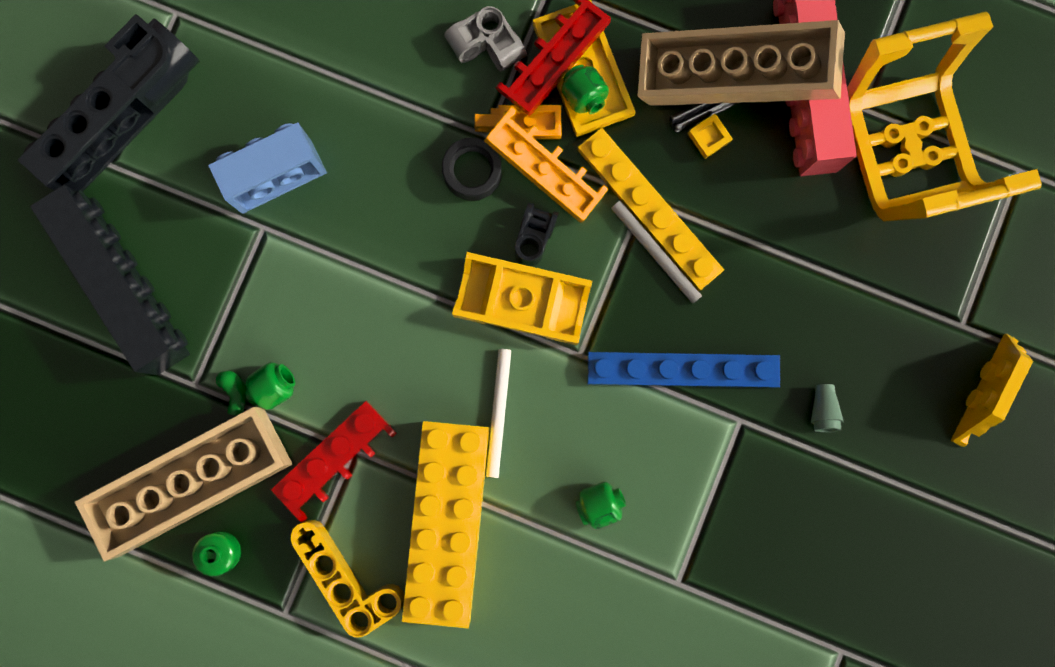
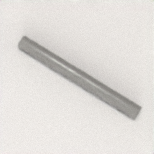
[611,200,702,304]

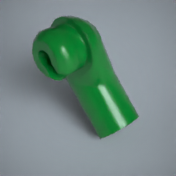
[216,370,247,416]

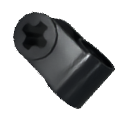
[515,203,559,267]

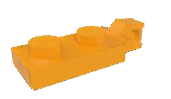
[474,105,562,139]

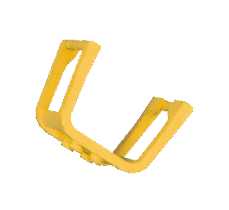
[847,11,1041,222]

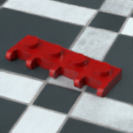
[495,0,611,117]
[271,401,397,523]

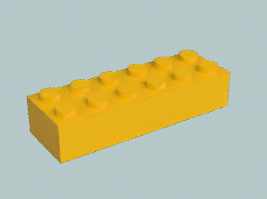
[402,421,490,628]

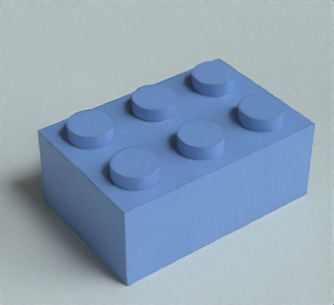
[208,122,327,214]

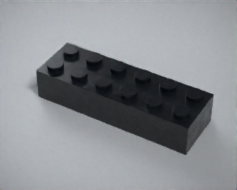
[30,185,190,375]

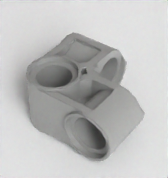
[444,6,527,72]

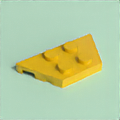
[951,334,1033,447]

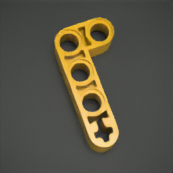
[291,520,405,638]

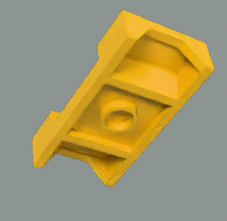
[452,252,592,345]

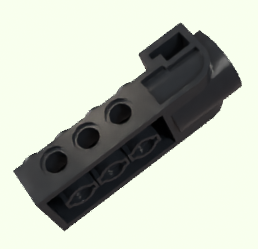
[18,14,200,192]

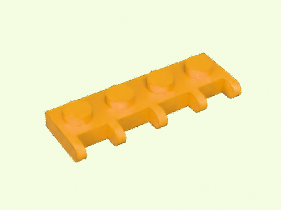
[484,106,608,223]

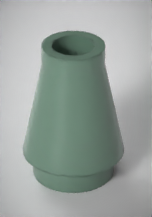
[811,384,844,432]

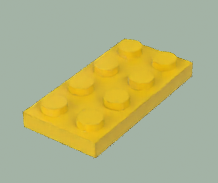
[533,0,636,137]

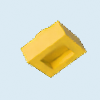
[687,113,733,159]

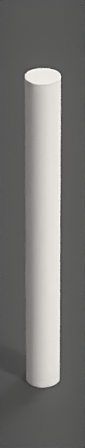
[486,349,511,478]

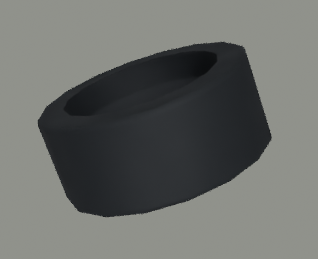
[442,138,502,201]

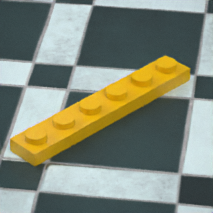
[577,128,724,291]

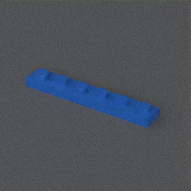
[588,352,780,388]

